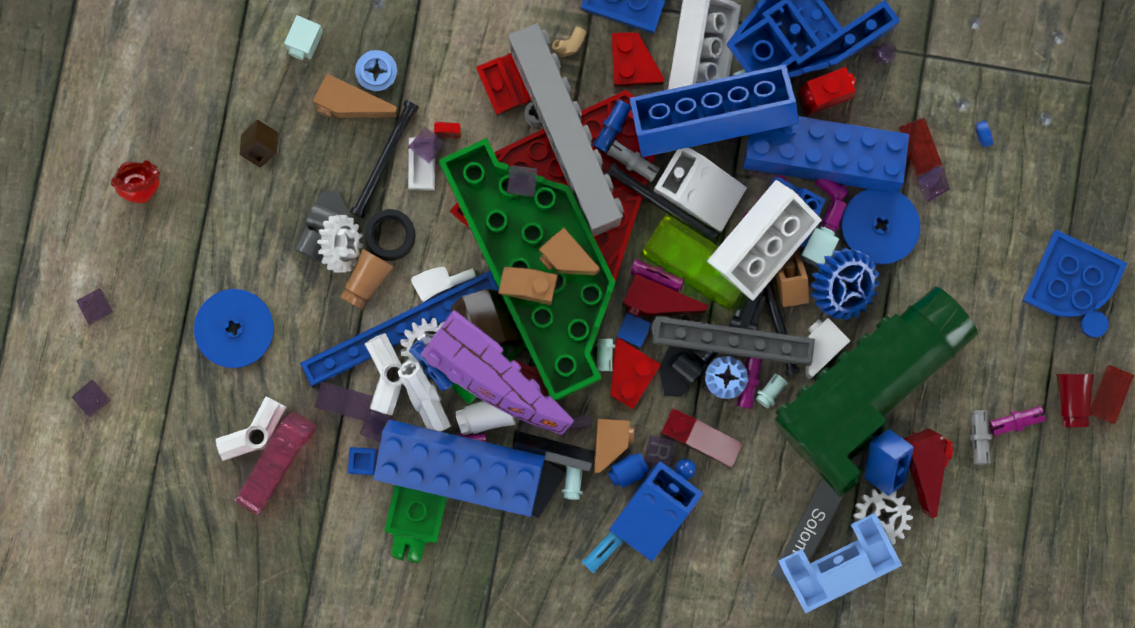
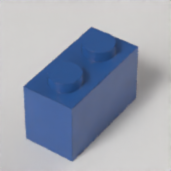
[865,429,914,496]

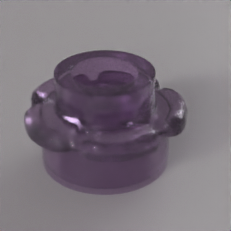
[872,41,896,65]

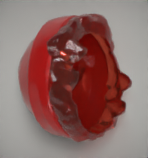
[111,160,160,204]

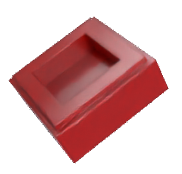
[434,122,462,138]

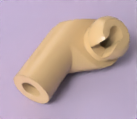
[552,27,587,57]

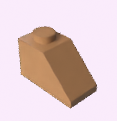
[539,228,600,275]
[775,249,809,307]
[499,267,557,305]
[594,419,634,474]

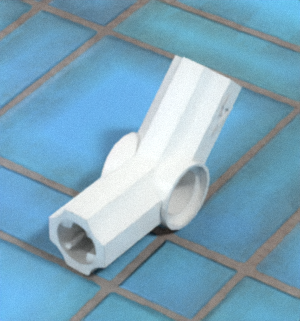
[364,333,403,415]
[398,360,452,432]
[216,397,287,461]

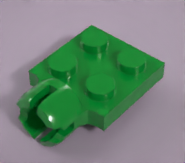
[384,485,447,563]

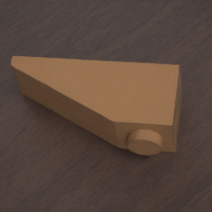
[313,74,399,118]

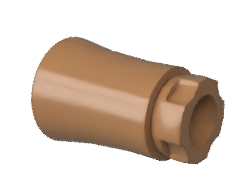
[341,248,394,309]

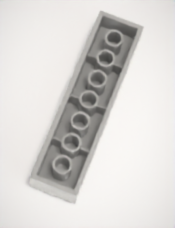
[508,23,624,237]

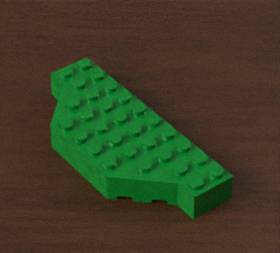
[439,138,615,402]

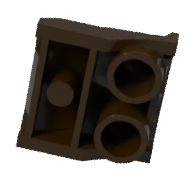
[451,289,519,347]

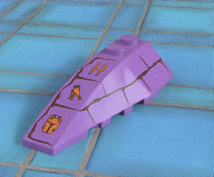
[420,310,574,435]

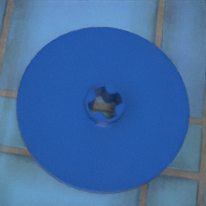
[841,189,920,265]
[194,289,274,368]

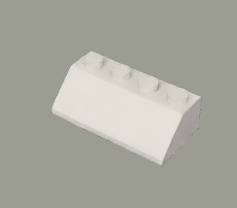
[668,0,741,90]
[707,180,821,301]

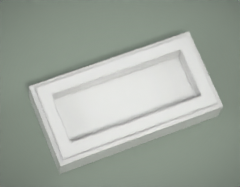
[408,138,436,191]

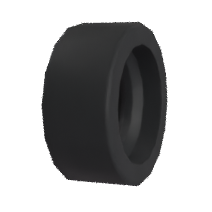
[365,209,416,261]

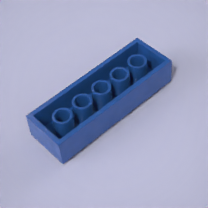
[630,64,799,157]
[743,116,909,193]
[374,420,545,517]

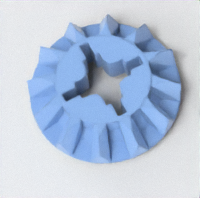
[355,50,397,92]
[705,356,748,399]

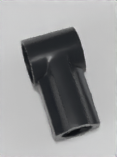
[729,293,766,330]

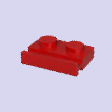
[476,52,531,116]

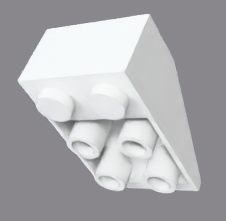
[653,147,747,233]

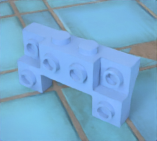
[779,513,902,613]

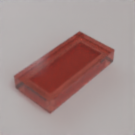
[899,118,943,176]
[1091,365,1134,424]

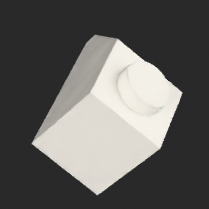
[805,318,850,379]

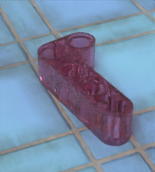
[235,411,318,516]

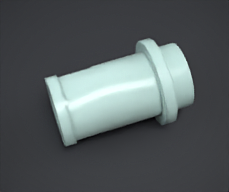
[594,339,615,371]
[756,373,788,408]
[562,466,583,500]

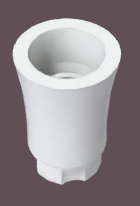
[456,400,516,436]

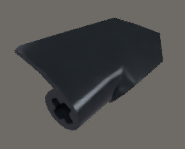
[659,315,718,397]

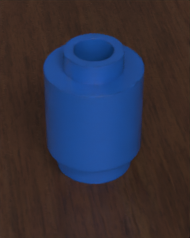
[607,453,649,488]

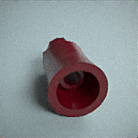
[1056,374,1094,427]

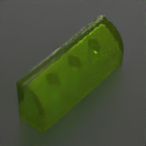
[641,213,741,311]

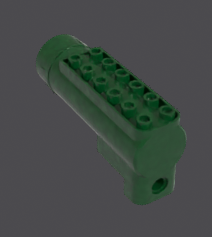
[775,286,978,497]

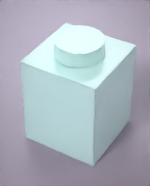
[284,15,323,60]
[800,227,839,269]

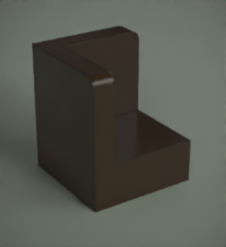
[239,119,278,168]

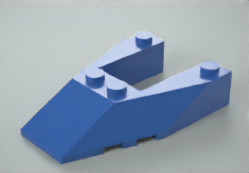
[726,0,900,78]

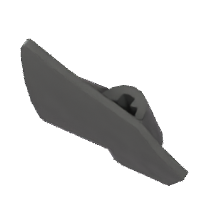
[295,190,350,265]

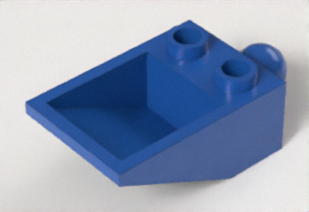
[609,459,703,562]

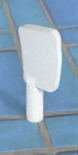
[411,267,476,303]

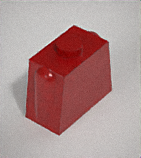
[797,67,856,117]

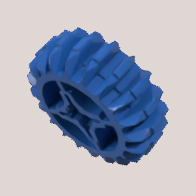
[810,248,880,320]

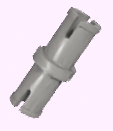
[607,140,660,182]
[970,410,991,465]

